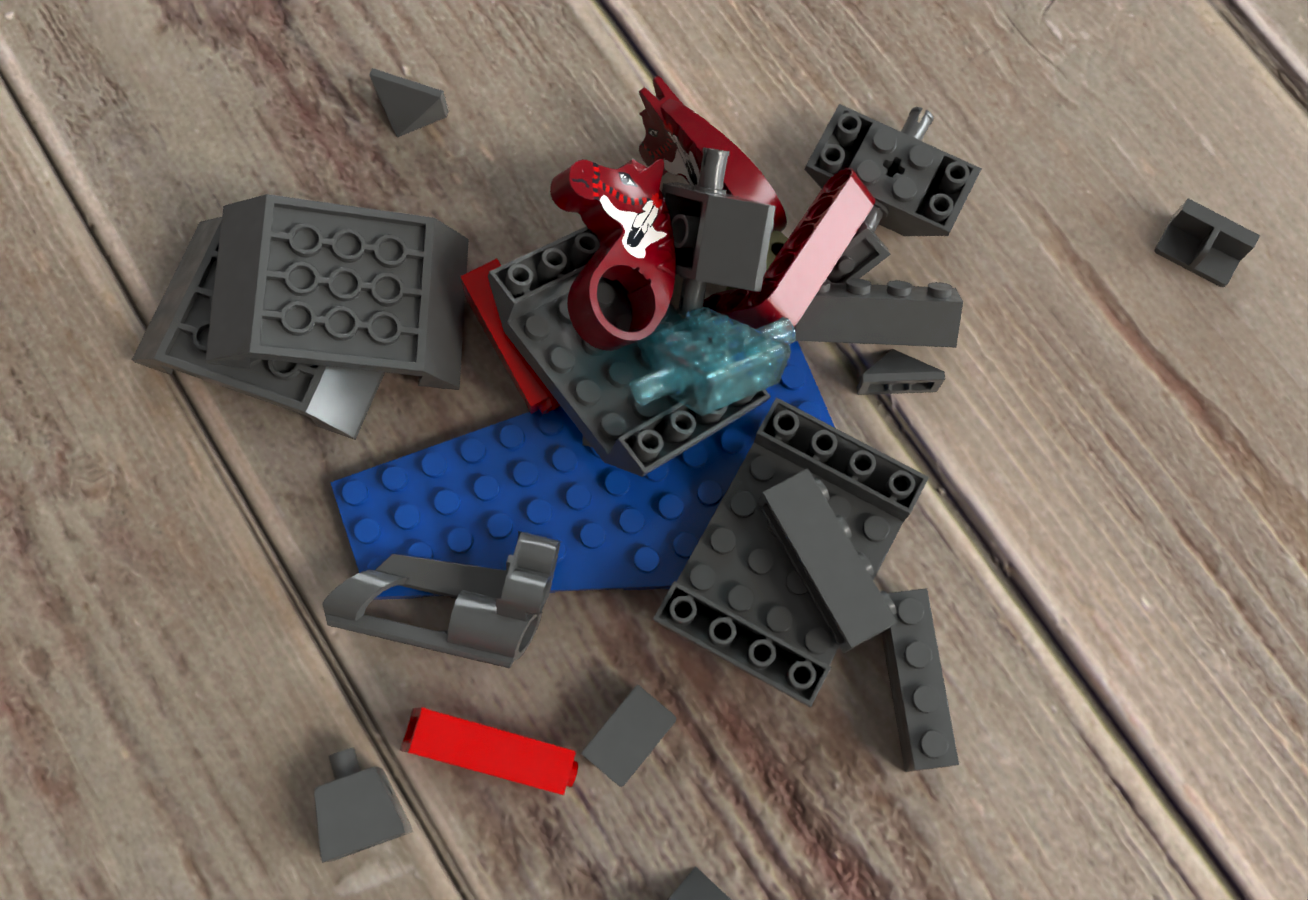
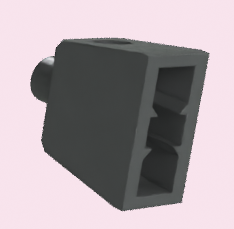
[314,748,413,863]

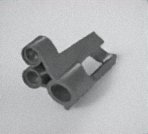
[322,531,560,668]

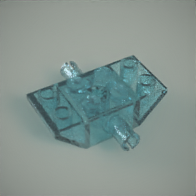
[630,307,796,416]

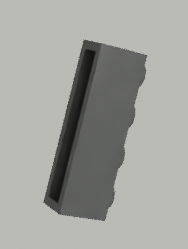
[792,279,963,348]
[758,469,898,653]
[881,588,959,772]

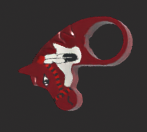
[639,75,787,232]
[550,159,676,351]

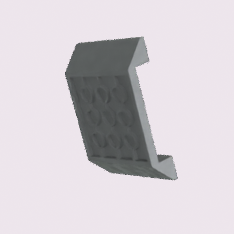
[206,194,469,390]
[132,217,385,440]
[488,226,771,477]
[653,397,929,707]

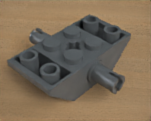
[805,104,982,236]
[662,147,776,317]

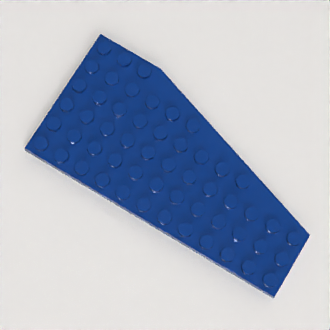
[330,329,835,600]

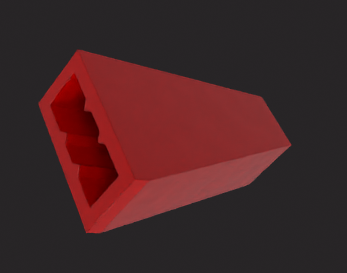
[460,258,560,414]
[400,707,578,795]

